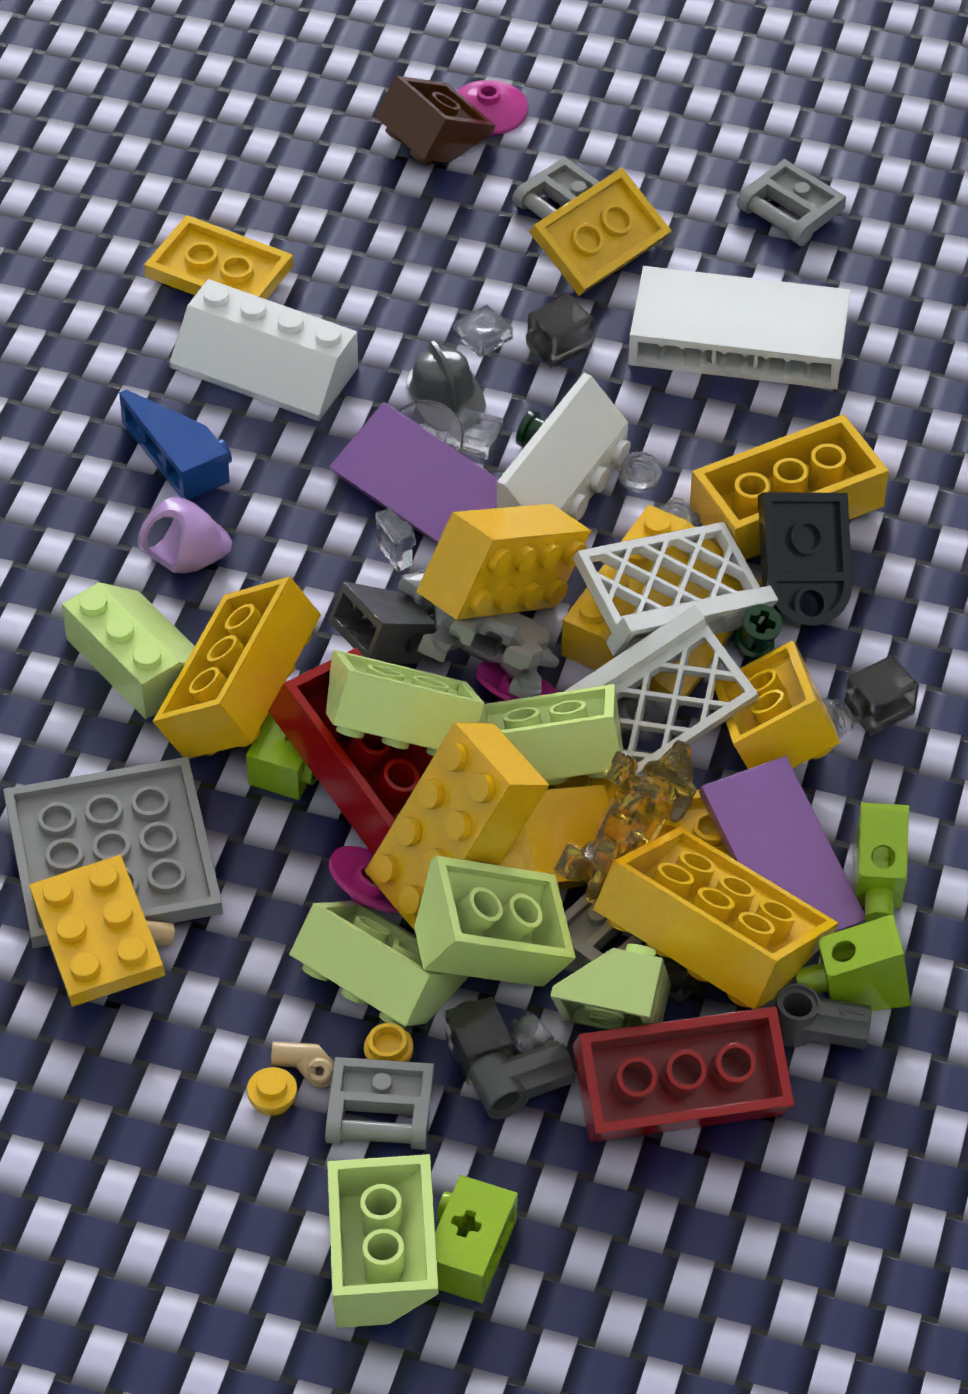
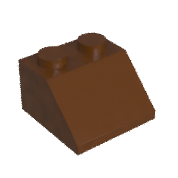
[375,76,496,164]

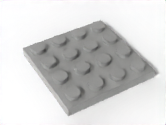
[3,757,223,948]

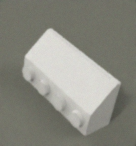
[170,279,358,422]
[496,373,631,521]

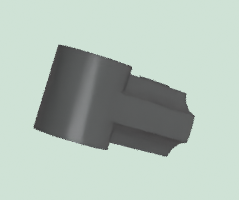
[775,984,872,1049]
[468,1041,575,1119]

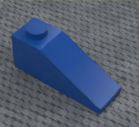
[119,389,232,500]

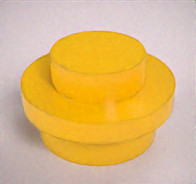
[364,1023,414,1062]
[247,1067,297,1116]

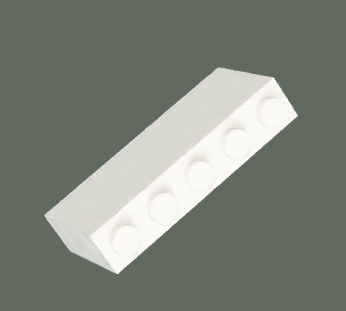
[628,266,851,390]

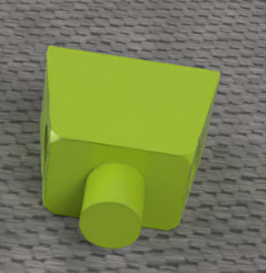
[853,802,909,922]
[795,915,911,1011]

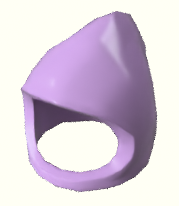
[137,496,233,574]

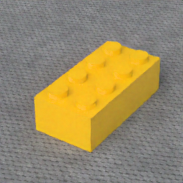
[690,414,889,560]
[416,504,592,620]
[152,576,321,759]
[365,722,549,931]

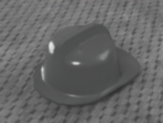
[406,341,486,432]

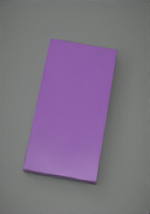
[329,402,499,544]
[699,756,866,933]

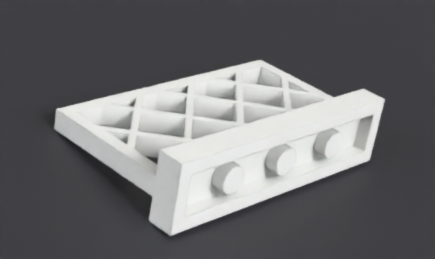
[573,522,778,657]
[564,605,760,786]

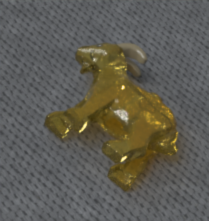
[554,740,697,904]

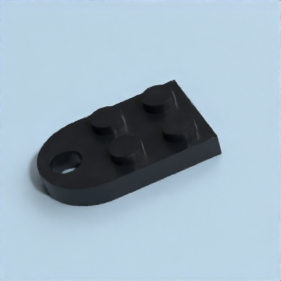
[758,492,852,628]

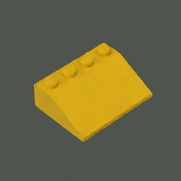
[561,504,762,707]
[593,826,839,1009]

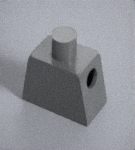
[328,581,436,664]

